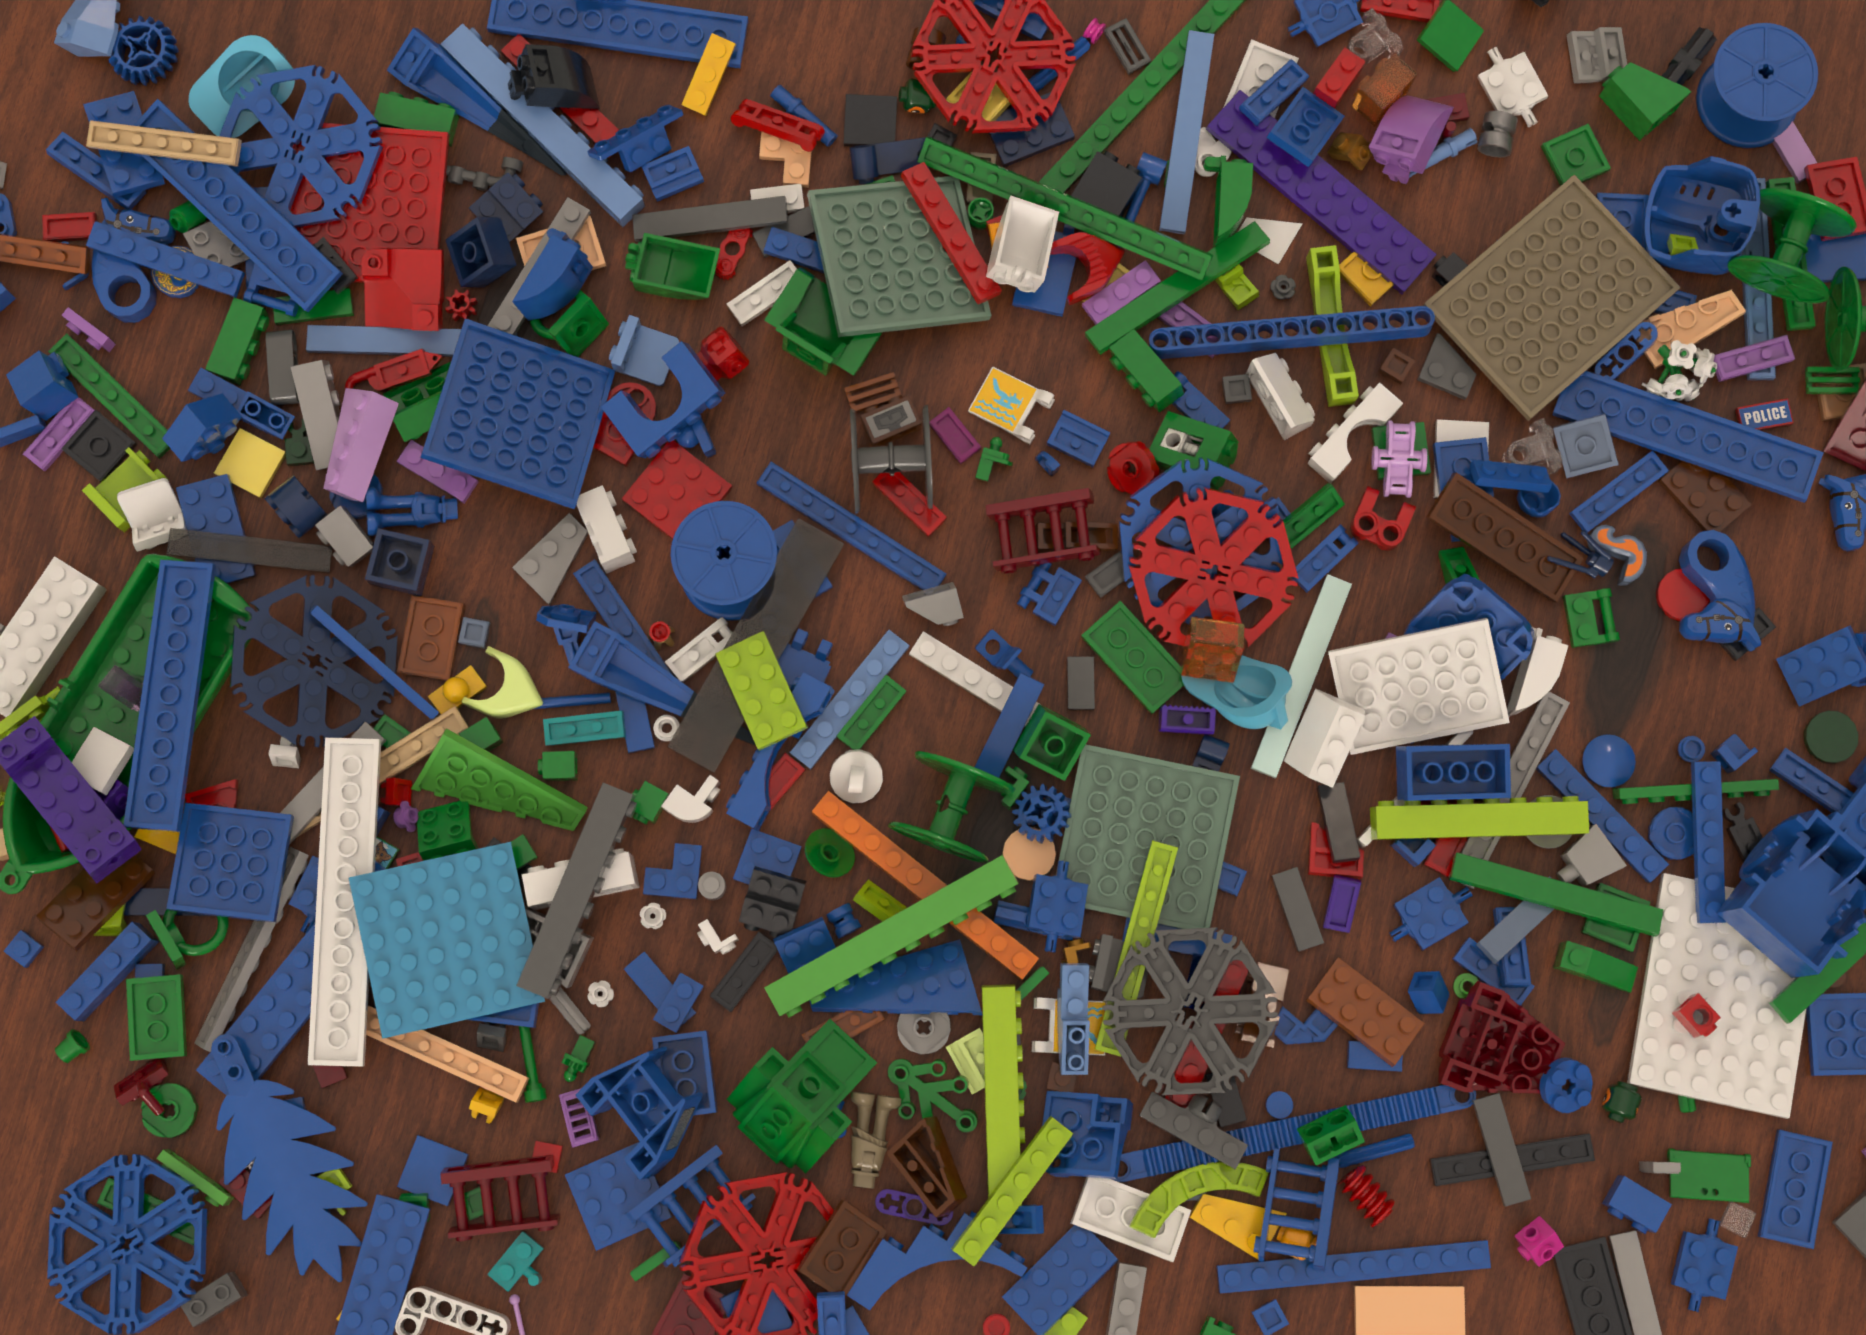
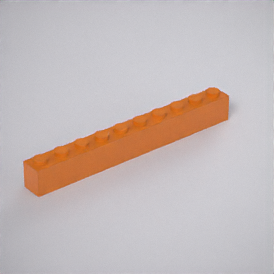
[812,791,1039,981]

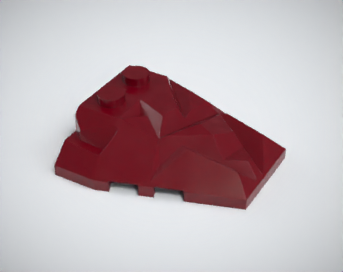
[1438,981,1565,1094]

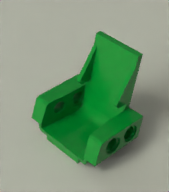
[764,267,883,376]
[726,1019,877,1174]

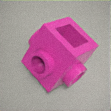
[1515,1216,1564,1267]

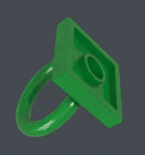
[530,290,609,357]
[146,909,229,970]

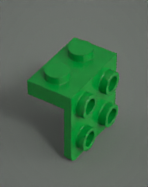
[417,801,479,861]

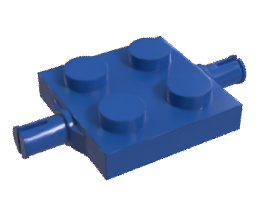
[1287,0,1363,48]
[289,856,319,933]
[1026,861,1088,953]
[1389,877,1472,951]
[1671,1219,1738,1312]

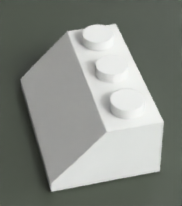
[1246,353,1315,440]
[1284,689,1365,788]

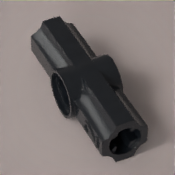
[1662,27,1717,85]

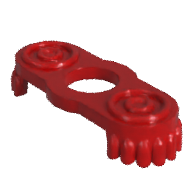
[715,228,753,280]

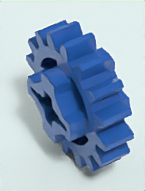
[1012,784,1072,844]

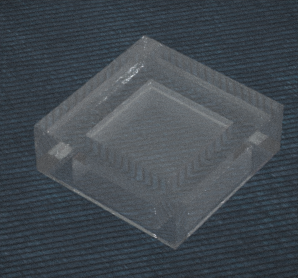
[1719,1202,1757,1238]

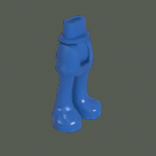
[366,486,458,536]

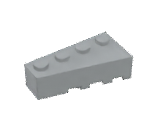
[291,360,340,470]

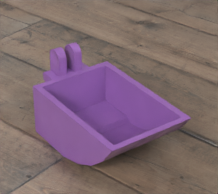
[1369,95,1454,184]

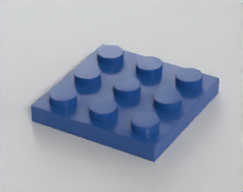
[1806,993,1866,1076]
[565,1142,672,1251]

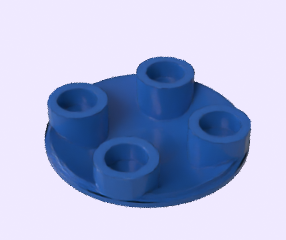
[1582,735,1636,787]

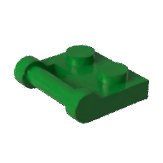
[1563,588,1620,648]

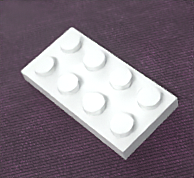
[1070,1177,1191,1262]

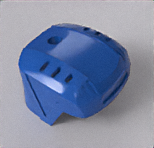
[1644,156,1760,275]

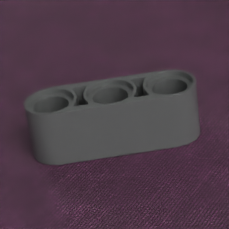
[266,330,299,406]

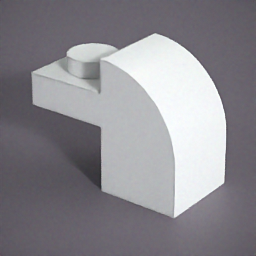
[662,775,721,823]

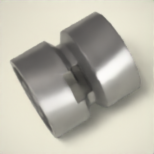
[1477,111,1518,158]

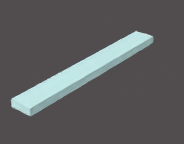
[1250,574,1352,778]

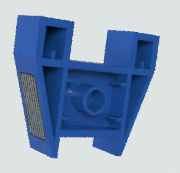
[576,1047,703,1180]

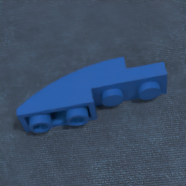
[188,367,295,440]

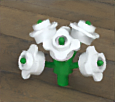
[1642,340,1717,402]

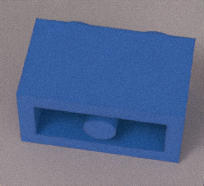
[1602,1175,1672,1234]

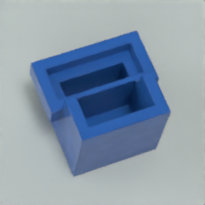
[6,351,79,421]

